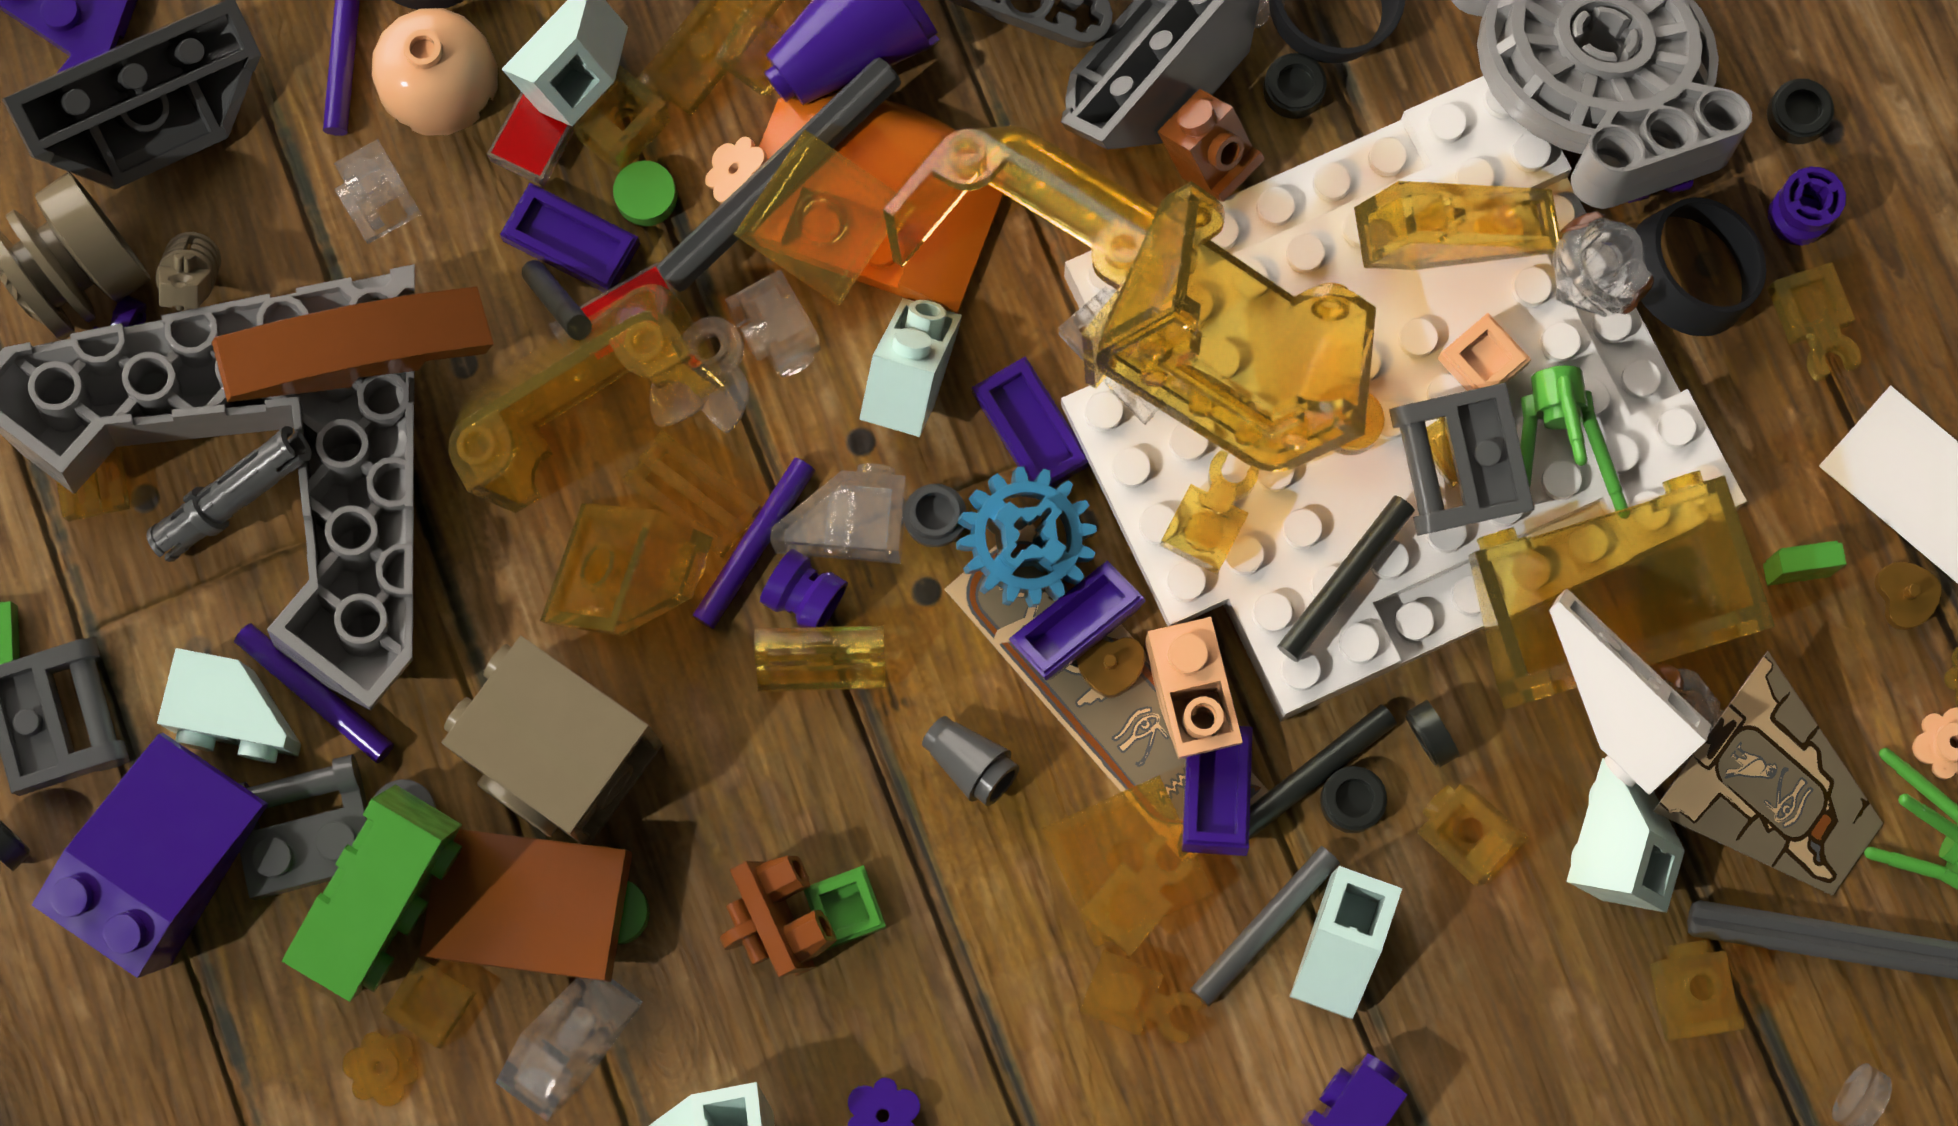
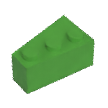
[282,784,463,1002]

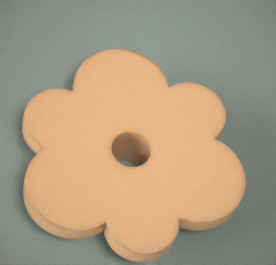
[705,137,767,204]
[1912,707,1958,780]

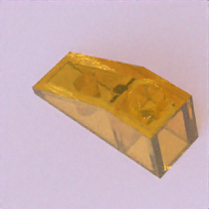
[1354,181,1562,270]

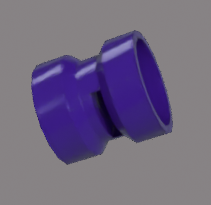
[1768,166,1846,246]
[760,549,848,636]

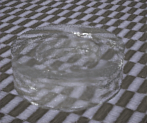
[1832,1063,1892,1126]

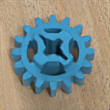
[956,467,1097,608]

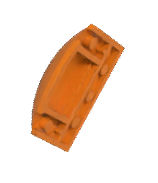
[739,93,1009,314]

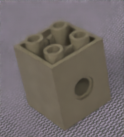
[441,635,663,845]

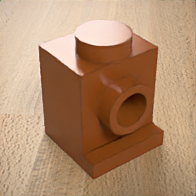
[1157,89,1265,202]

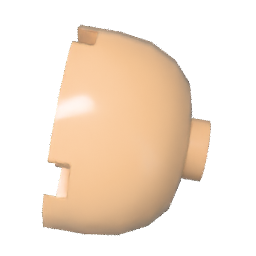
[372,8,498,136]

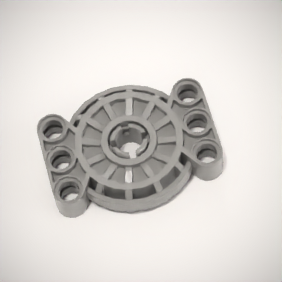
[1451,0,1752,209]

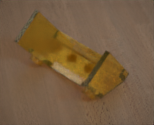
[883,125,1196,389]

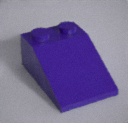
[32,733,268,978]

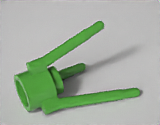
[1520,365,1629,517]
[1864,748,1958,890]

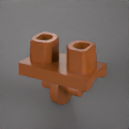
[719,855,837,977]

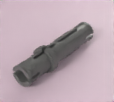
[146,426,312,562]

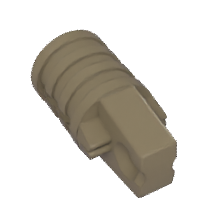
[156,232,221,311]

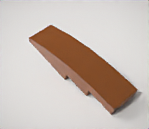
[212,286,494,402]

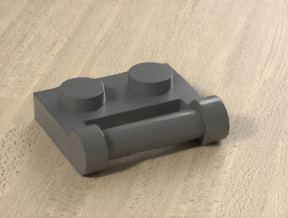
[1389,382,1534,536]
[0,638,130,796]
[239,754,368,900]

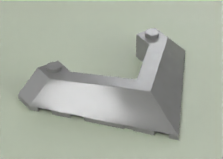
[0,264,415,710]

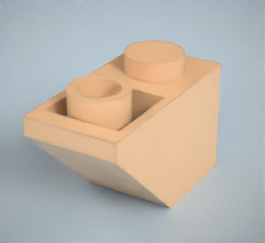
[1145,617,1243,759]

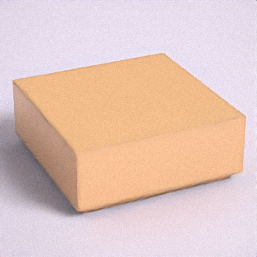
[1438,313,1531,391]

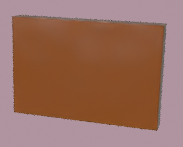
[419,829,632,982]

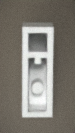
[1549,588,1711,795]

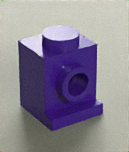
[1301,1053,1408,1126]

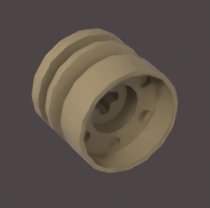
[0,171,151,340]

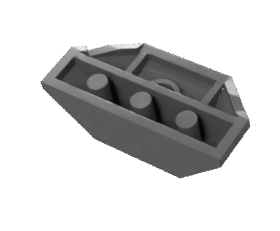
[2,0,261,190]
[1061,0,1259,150]

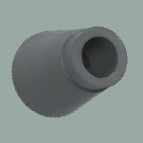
[922,716,1019,806]

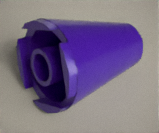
[764,0,940,105]

